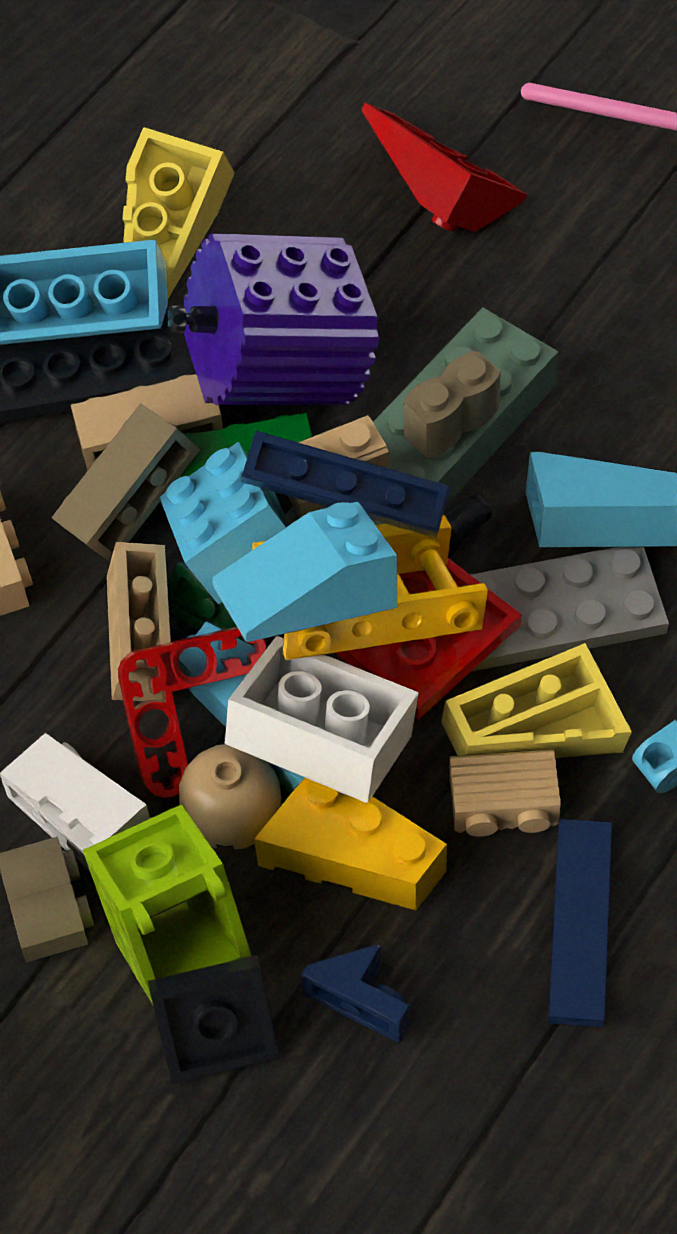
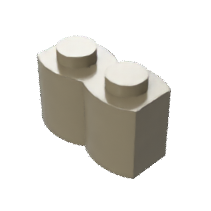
[404,351,501,458]
[0,836,94,963]

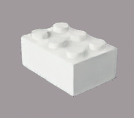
[225,636,419,803]

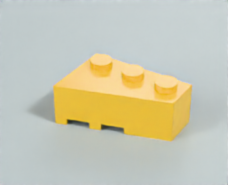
[254,778,447,910]

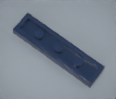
[241,431,451,538]
[548,819,612,1027]

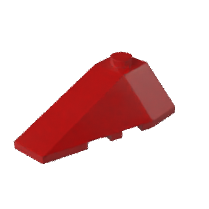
[361,103,528,232]

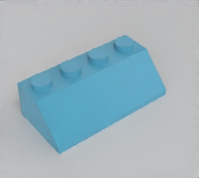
[0,239,168,345]

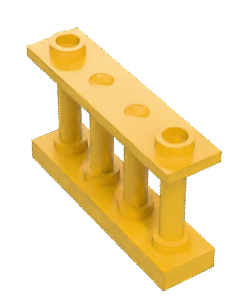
[252,515,488,660]

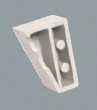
[0,733,150,872]

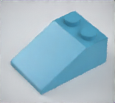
[212,502,397,642]

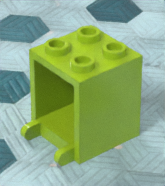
[83,804,252,1005]

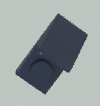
[301,945,409,1043]

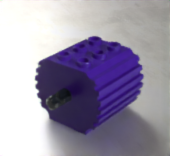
[168,233,379,405]

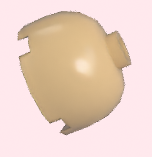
[179,744,282,850]

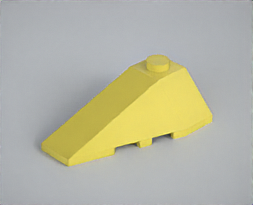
[123,127,235,299]

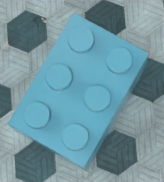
[160,442,290,605]

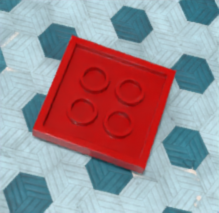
[335,558,522,720]

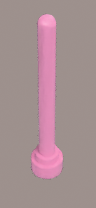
[521,83,677,131]

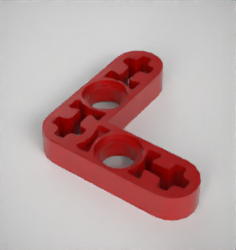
[118,627,266,798]

